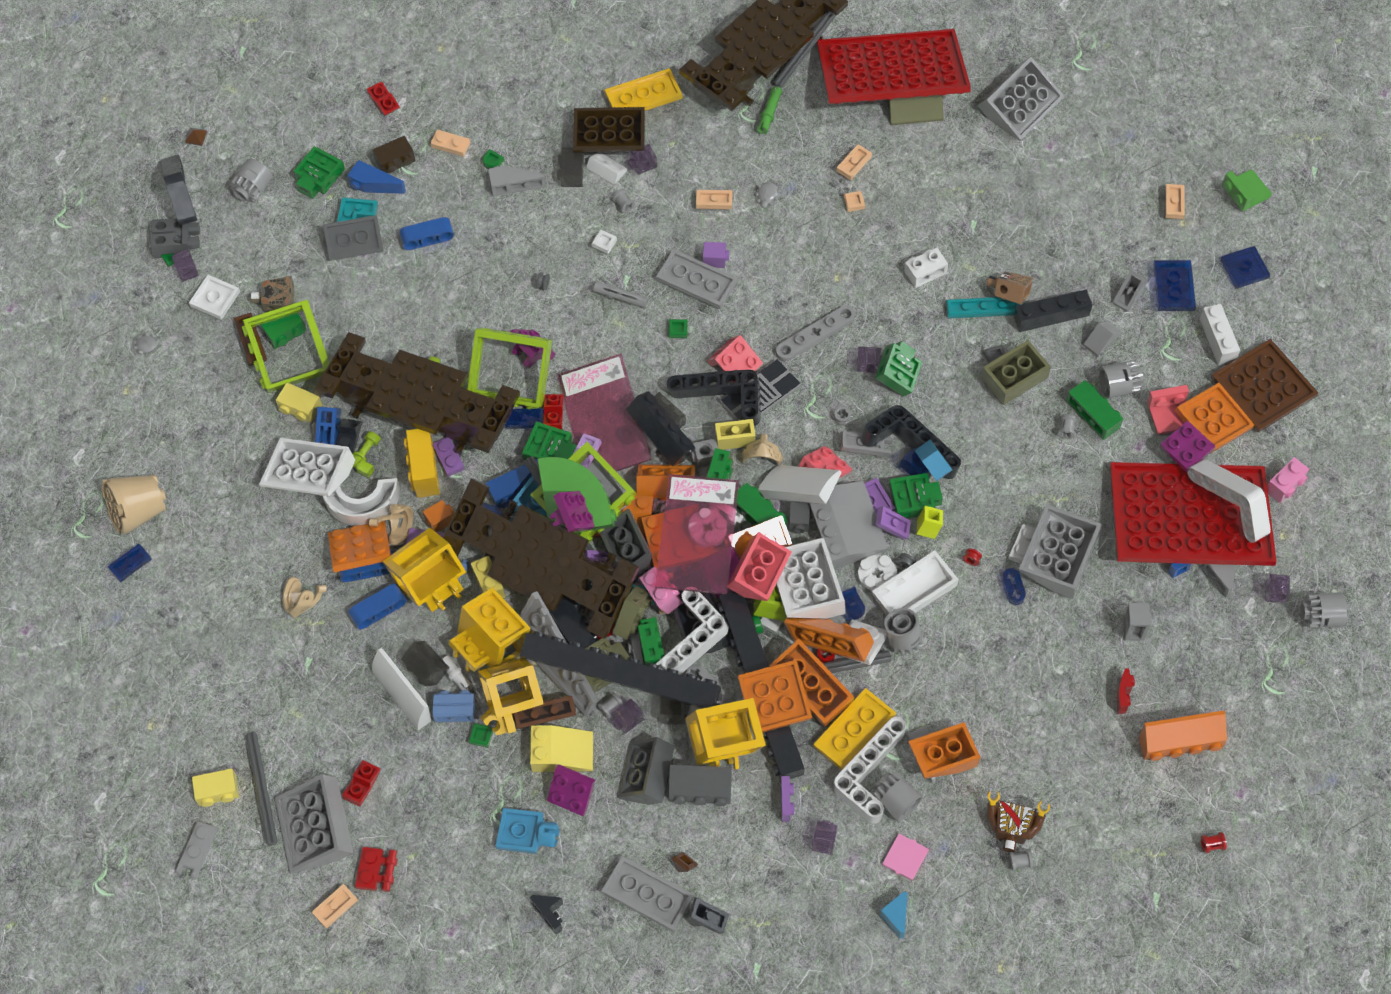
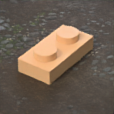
[430,129,470,157]
[836,144,872,180]
[1165,184,1185,219]
[696,190,733,209]
[312,884,358,929]

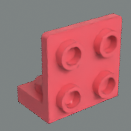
[707,335,763,383]
[1147,385,1189,435]
[798,446,852,478]

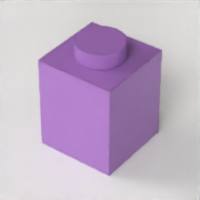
[703,242,729,268]

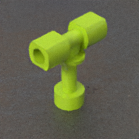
[352,431,381,478]

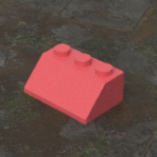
[726,532,792,601]

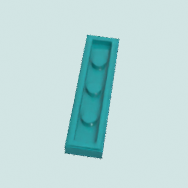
[946,297,1021,319]

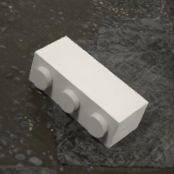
[1199,304,1240,366]

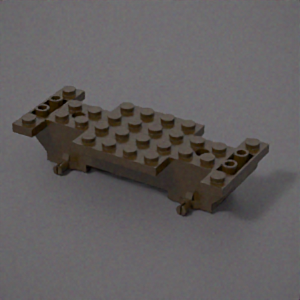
[679,0,848,112]
[315,332,520,455]
[443,478,640,639]

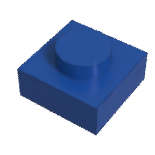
[1168,563,1191,578]

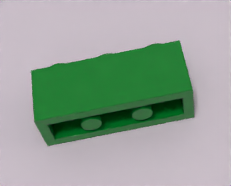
[1066,380,1123,440]
[730,483,787,528]

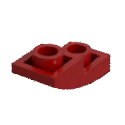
[367,81,400,116]
[543,394,564,430]
[1116,668,1135,714]
[342,760,381,807]

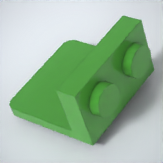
[1222,170,1272,212]

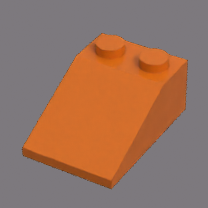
[908,722,981,779]

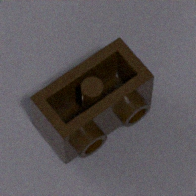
[372,135,416,173]

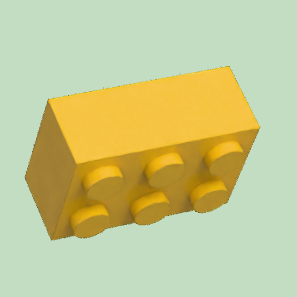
[404,429,440,498]

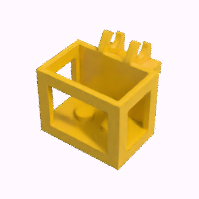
[382,528,466,612]
[449,587,530,672]
[478,658,544,735]
[685,698,766,770]

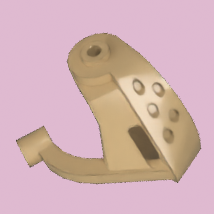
[742,434,783,465]
[369,504,414,545]
[282,577,327,618]

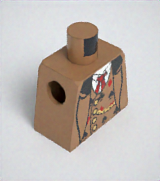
[987,272,1034,304]

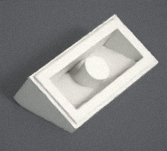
[587,152,627,184]

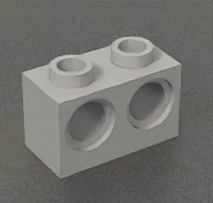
[1123,601,1150,641]

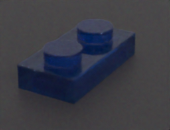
[505,408,544,429]
[107,544,152,583]

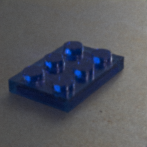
[1153,260,1196,311]

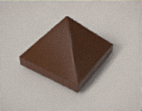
[185,127,207,146]
[672,852,698,872]

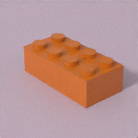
[769,639,854,728]

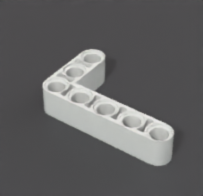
[1187,459,1270,543]
[656,587,728,675]
[834,717,906,824]

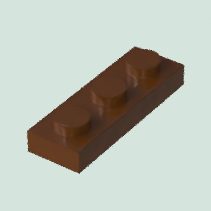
[234,312,268,366]

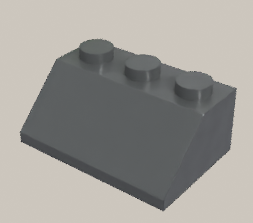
[600,508,652,581]
[617,737,675,805]
[669,764,732,806]

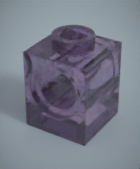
[628,144,657,175]
[172,249,199,282]
[857,346,882,373]
[1265,574,1290,603]
[612,698,644,734]
[812,820,838,855]

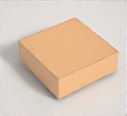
[843,191,865,212]

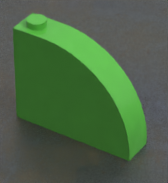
[538,457,617,533]

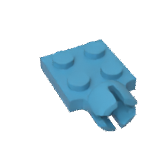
[495,808,559,854]

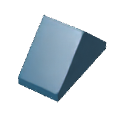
[915,440,952,481]
[880,892,908,939]

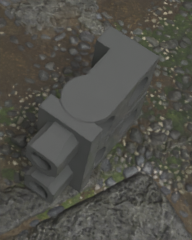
[151,219,200,258]

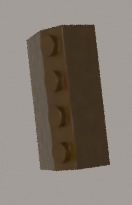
[573,107,646,152]

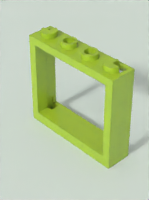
[242,299,329,393]
[467,327,553,410]
[530,442,637,543]

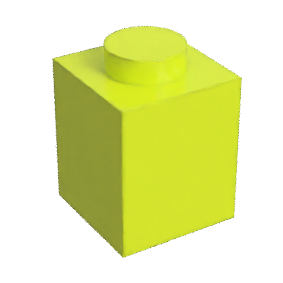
[916,506,943,539]

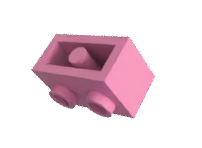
[1267,457,1309,503]
[640,567,683,614]

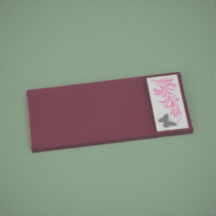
[558,353,651,474]
[655,474,739,594]

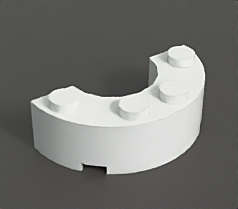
[322,478,400,526]

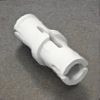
[439,656,473,691]

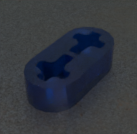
[1002,568,1026,605]

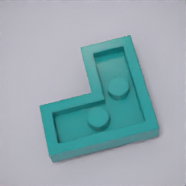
[337,197,378,222]

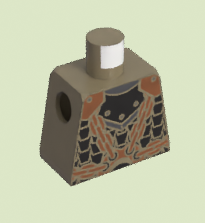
[251,276,295,313]

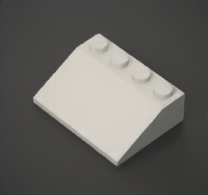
[259,438,355,496]
[776,538,845,619]

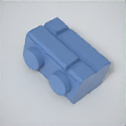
[433,690,476,722]

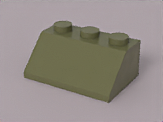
[887,95,944,125]

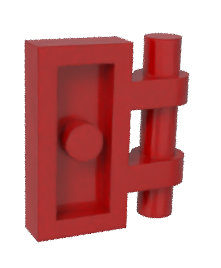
[355,847,398,892]

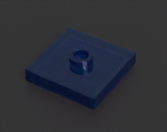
[1220,246,1270,289]

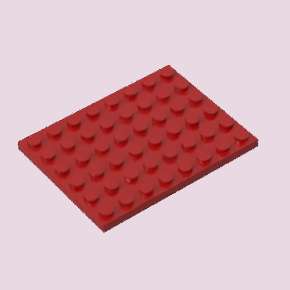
[817,29,971,104]
[1110,462,1277,566]

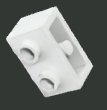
[904,248,948,288]

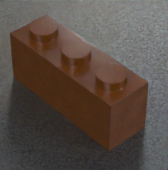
[513,696,576,730]

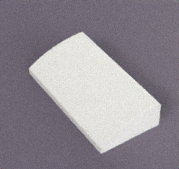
[758,465,842,504]
[872,550,958,616]
[372,647,431,730]

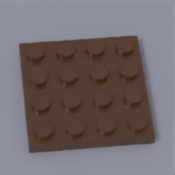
[1211,338,1318,433]

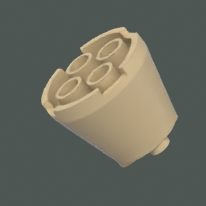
[101,474,166,535]

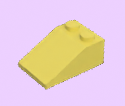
[530,725,593,772]

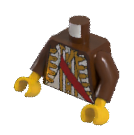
[986,790,1051,852]

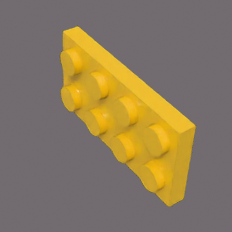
[605,68,683,111]
[813,688,896,770]

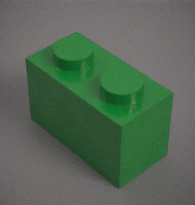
[261,313,307,349]

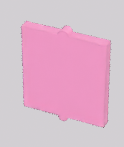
[882,834,929,881]

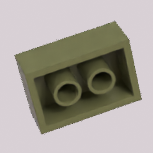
[981,340,1051,405]

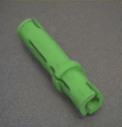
[757,86,782,134]

